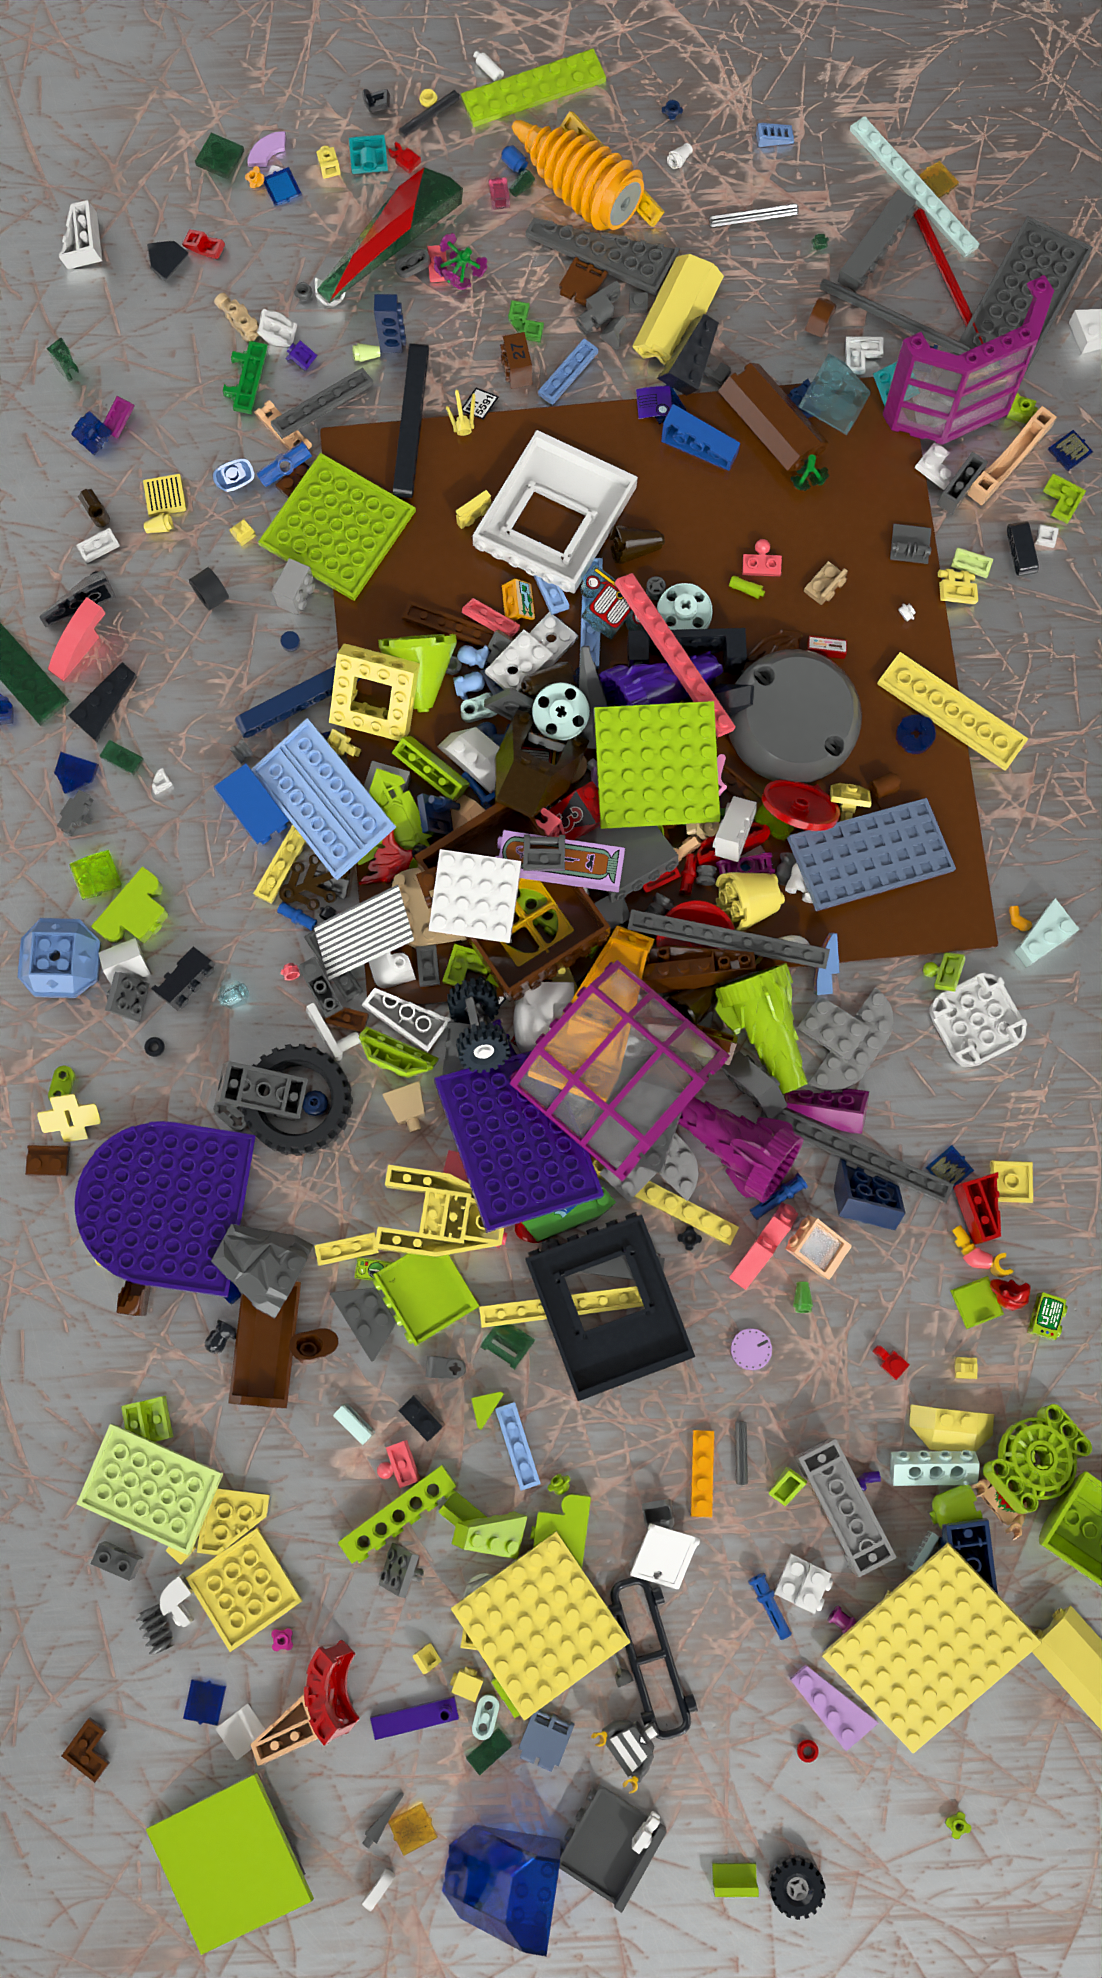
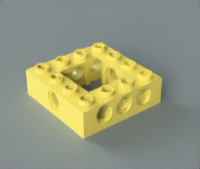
[329,643,420,741]

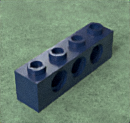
[374,294,406,353]

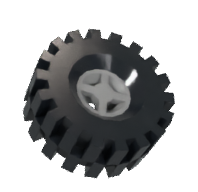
[768,1855,826,1920]

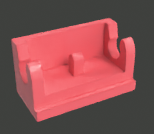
[536,808,565,837]

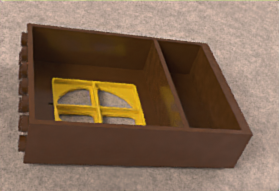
[415,803,610,1002]

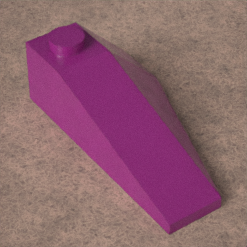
[784,1088,869,1134]

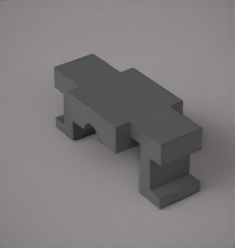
[57,790,94,836]

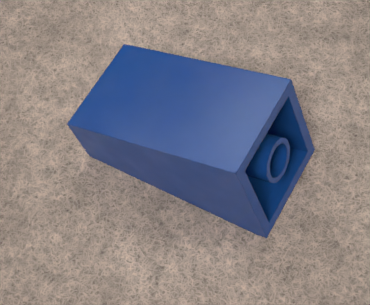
[214,764,289,845]

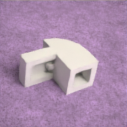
[160,1574,194,1628]

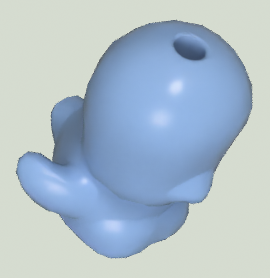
[457,645,490,669]
[453,672,485,700]

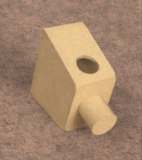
[382,1081,426,1133]

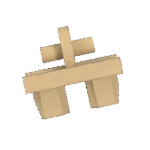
[686,822,720,841]

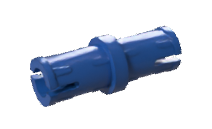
[277,902,317,931]

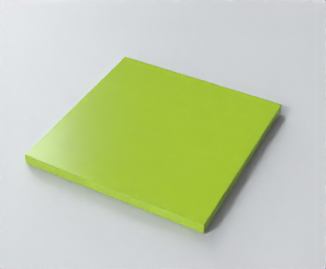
[146,1773,314,1955]

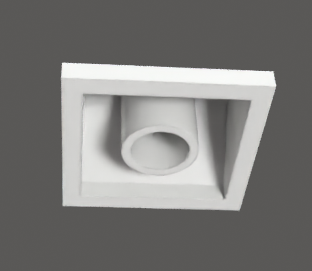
[98,938,151,985]

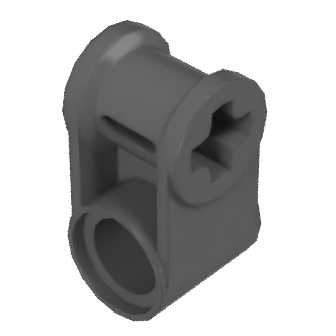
[425,1356,466,1378]

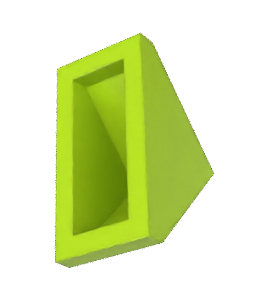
[471,1391,504,1430]
[768,1467,807,1506]

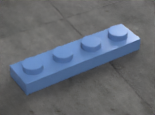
[538,339,599,405]

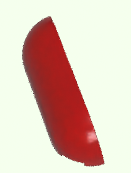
[697,822,770,867]

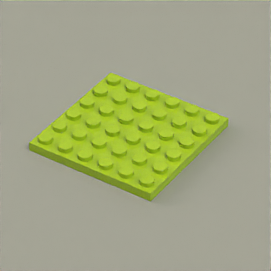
[258,453,416,601]
[594,701,720,829]

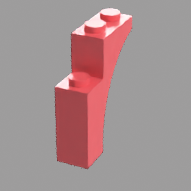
[729,1202,799,1290]

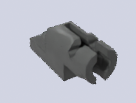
[576,280,621,335]

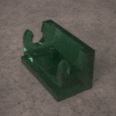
[46,338,79,382]

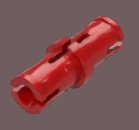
[679,854,698,895]

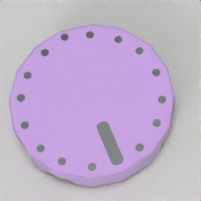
[730,1328,772,1370]

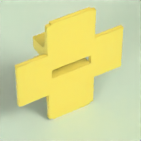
[37,1093,101,1142]

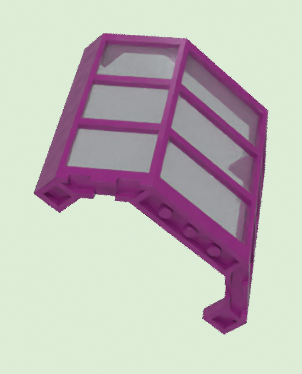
[883,275,1054,445]
[510,960,730,1182]

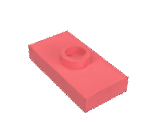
[427,245,447,282]

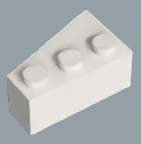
[59,200,102,269]
[713,796,756,862]

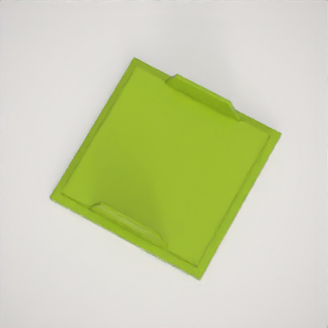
[950,1276,1004,1329]

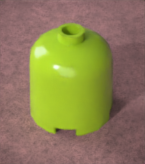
[929,1484,983,1530]

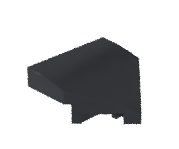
[147,241,189,281]

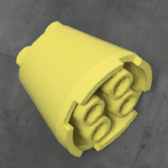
[716,872,785,931]

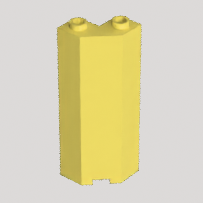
[632,254,724,366]
[1032,1605,1102,1730]

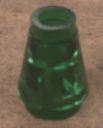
[509,169,535,197]

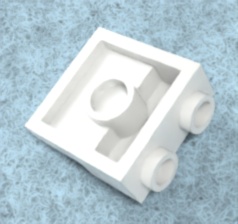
[774,1553,833,1614]

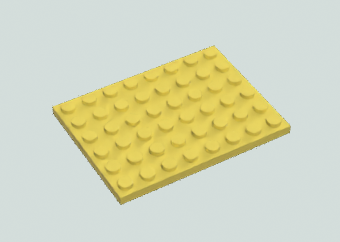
[822,1542,1042,1754]

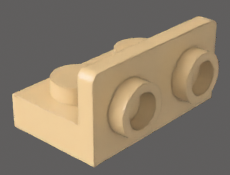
[804,561,848,605]

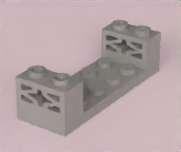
[794,1438,897,1577]

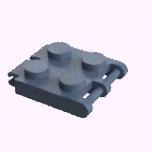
[519,1710,575,1772]

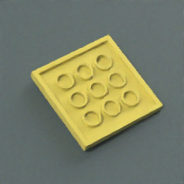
[185,1528,303,1652]

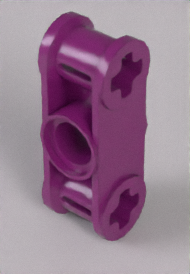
[716,853,776,875]

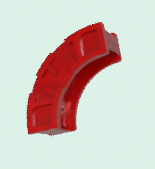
[304,1640,359,1746]

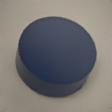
[280,631,300,652]

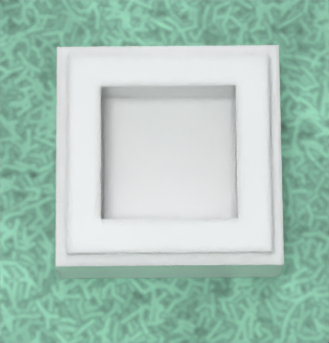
[1035,524,1059,548]

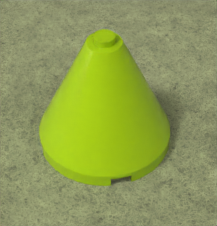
[378,634,457,712]

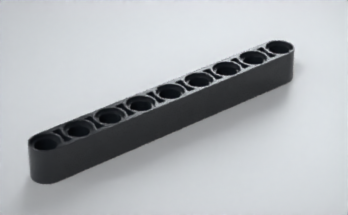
[393,343,429,498]

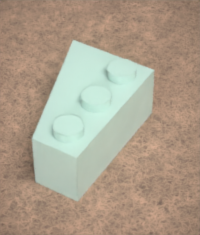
[1015,898,1080,968]

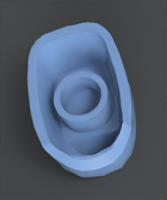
[212,458,254,492]

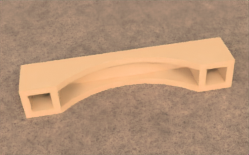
[967,406,1057,506]

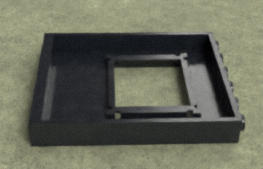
[525,1212,695,1401]

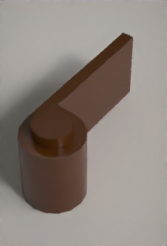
[869,772,904,810]

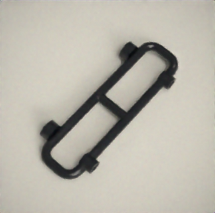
[608,1577,698,1740]

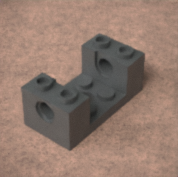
[214,1061,308,1121]

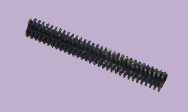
[399,90,460,139]

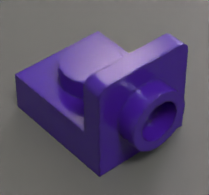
[285,340,318,371]

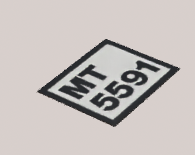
[462,388,499,420]

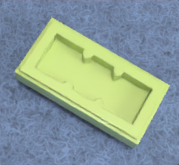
[950,547,993,578]

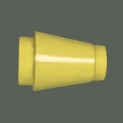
[144,513,174,534]

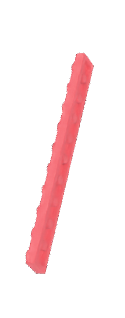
[614,573,736,738]

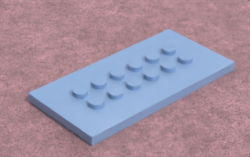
[251,718,396,880]

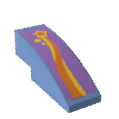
[814,933,840,995]

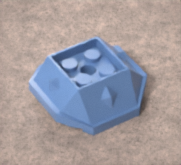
[17,918,102,998]

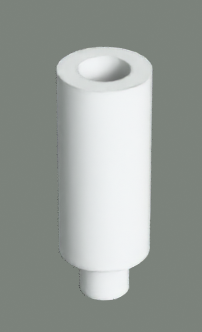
[473,51,504,82]

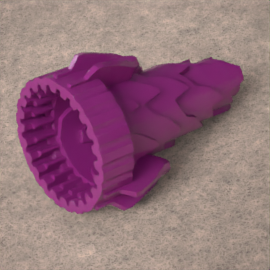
[678,1097,804,1203]

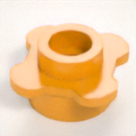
[245,166,264,189]

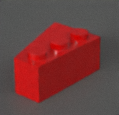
[953,1172,1001,1245]

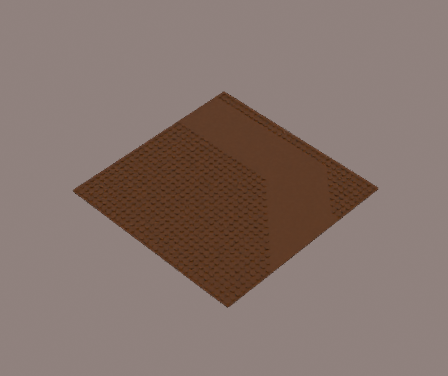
[320,377,998,1005]

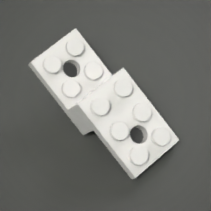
[485,612,578,692]

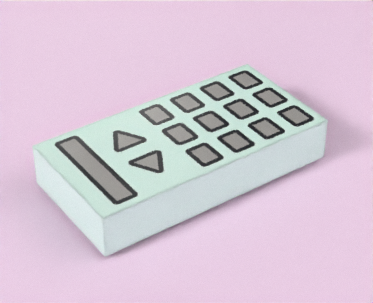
[907,1530,939,1572]

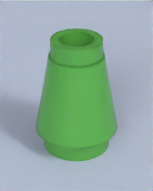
[793,1282,814,1313]

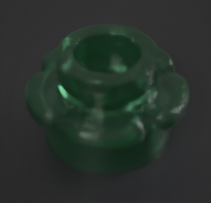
[811,234,829,250]

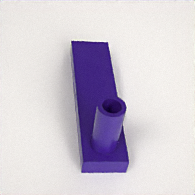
[370,1696,459,1740]

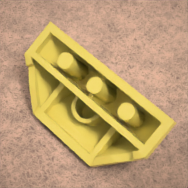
[909,1404,994,1452]

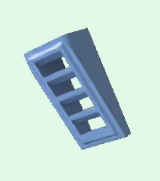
[756,123,794,147]

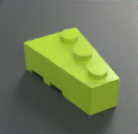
[451,1511,527,1559]

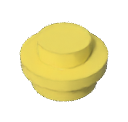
[419,89,437,108]

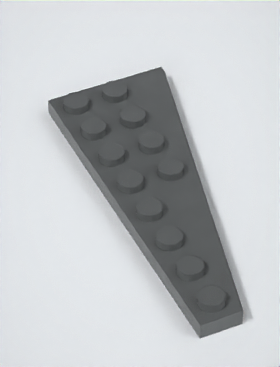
[526,218,680,296]

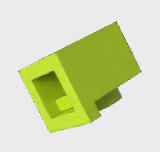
[1006,393,1038,424]

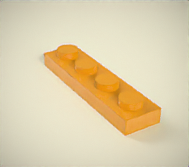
[691,1430,714,1518]

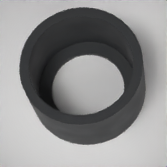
[189,567,229,611]

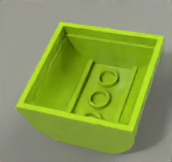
[1039,1471,1102,1587]

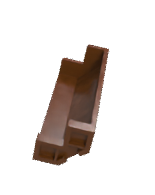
[718,363,829,471]
[228,1282,301,1408]

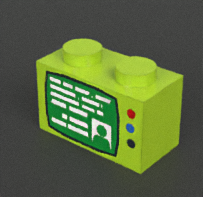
[1027,1292,1068,1340]

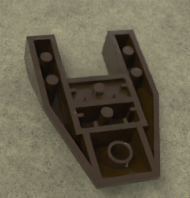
[494,709,589,818]

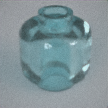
[218,981,249,1010]

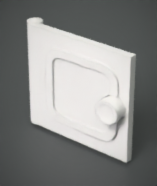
[630,1523,700,1590]

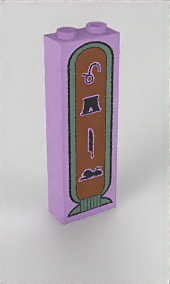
[496,830,625,893]

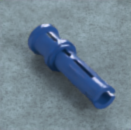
[749,1173,808,1220]
[748,1573,792,1640]

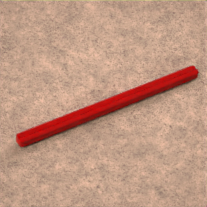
[914,208,984,344]

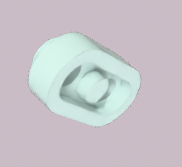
[472,1694,499,1740]

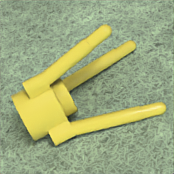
[446,390,476,436]

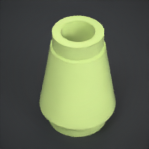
[352,343,380,362]

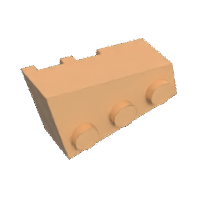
[250,1695,318,1766]

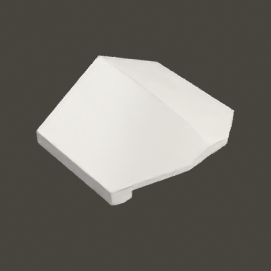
[257,309,297,347]

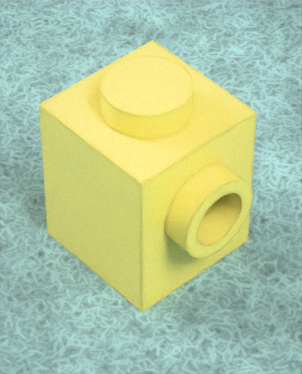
[449,1667,484,1702]

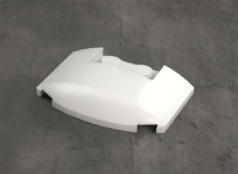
[513,982,574,1053]

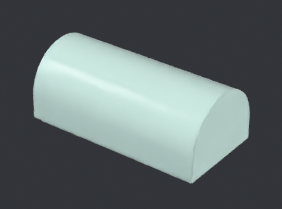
[333,1403,376,1445]

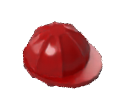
[990,1279,1031,1311]

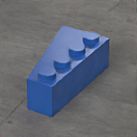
[661,404,740,471]

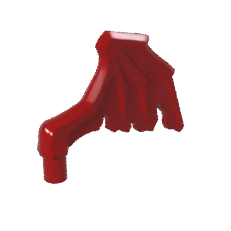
[359,830,413,885]

